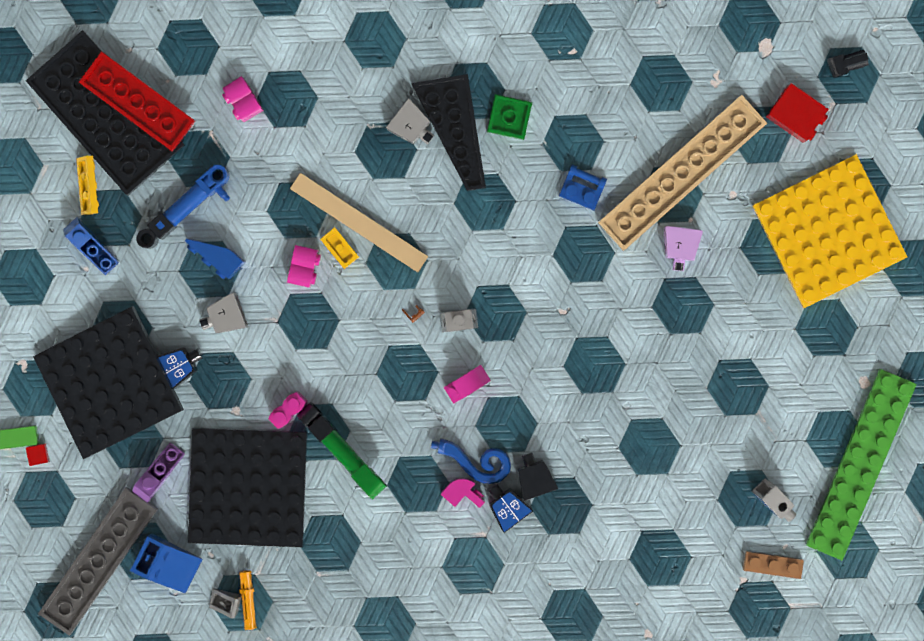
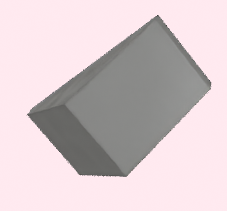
[209,589,242,618]

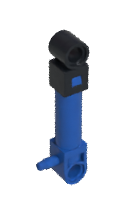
[136,165,230,249]

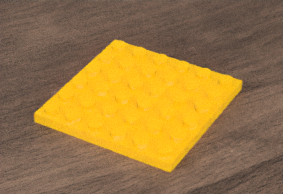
[752,154,907,308]

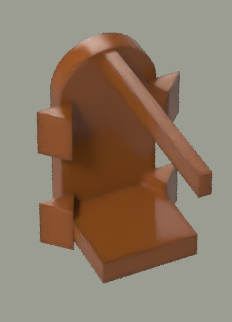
[402,305,425,323]

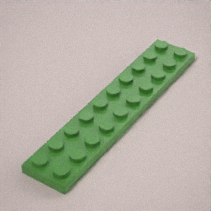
[806,369,917,561]

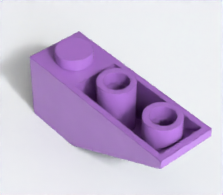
[132,443,185,503]

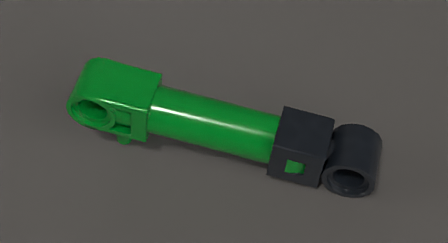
[297,402,387,500]

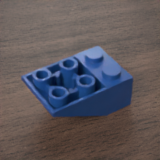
[130,534,203,593]

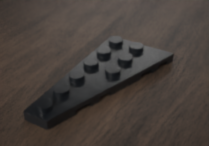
[411,74,486,191]

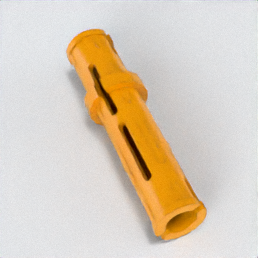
[239,570,257,630]

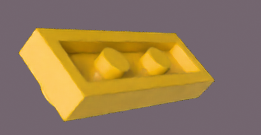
[76,156,99,215]

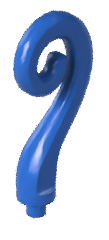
[431,438,511,484]

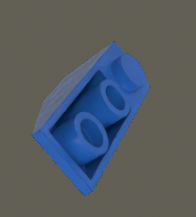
[63,217,119,275]
[185,239,245,279]

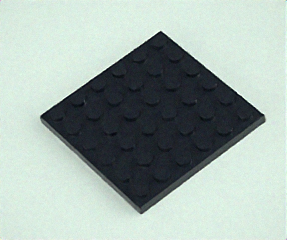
[33,306,184,459]
[188,428,307,547]

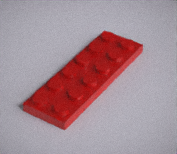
[79,51,195,152]

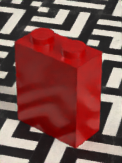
[766,83,829,143]

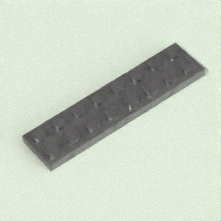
[38,487,158,636]

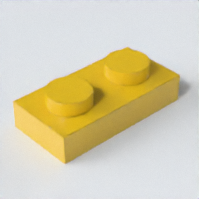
[320,227,359,269]

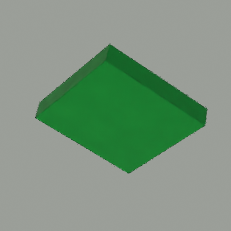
[487,94,533,140]

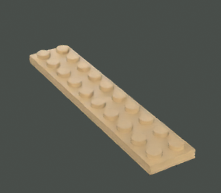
[598,95,767,251]

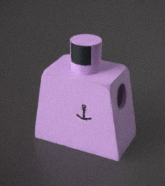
[664,226,703,271]

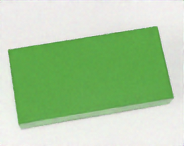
[0,426,39,449]

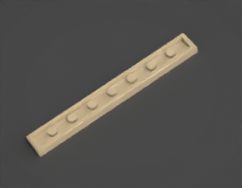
[290,173,428,272]

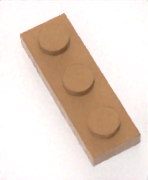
[743,551,804,579]

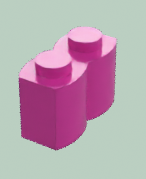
[222,76,264,122]
[287,245,321,288]
[268,391,308,429]

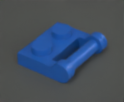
[559,164,607,211]

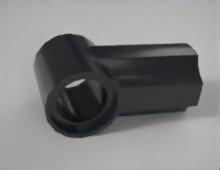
[827,49,869,78]

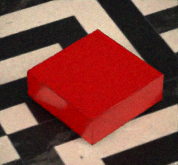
[26,443,50,466]

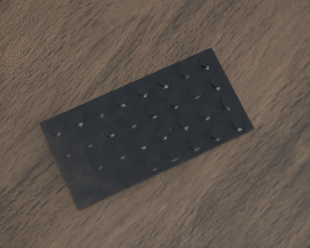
[25,30,185,196]

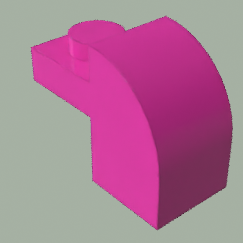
[443,365,491,404]
[441,477,485,508]

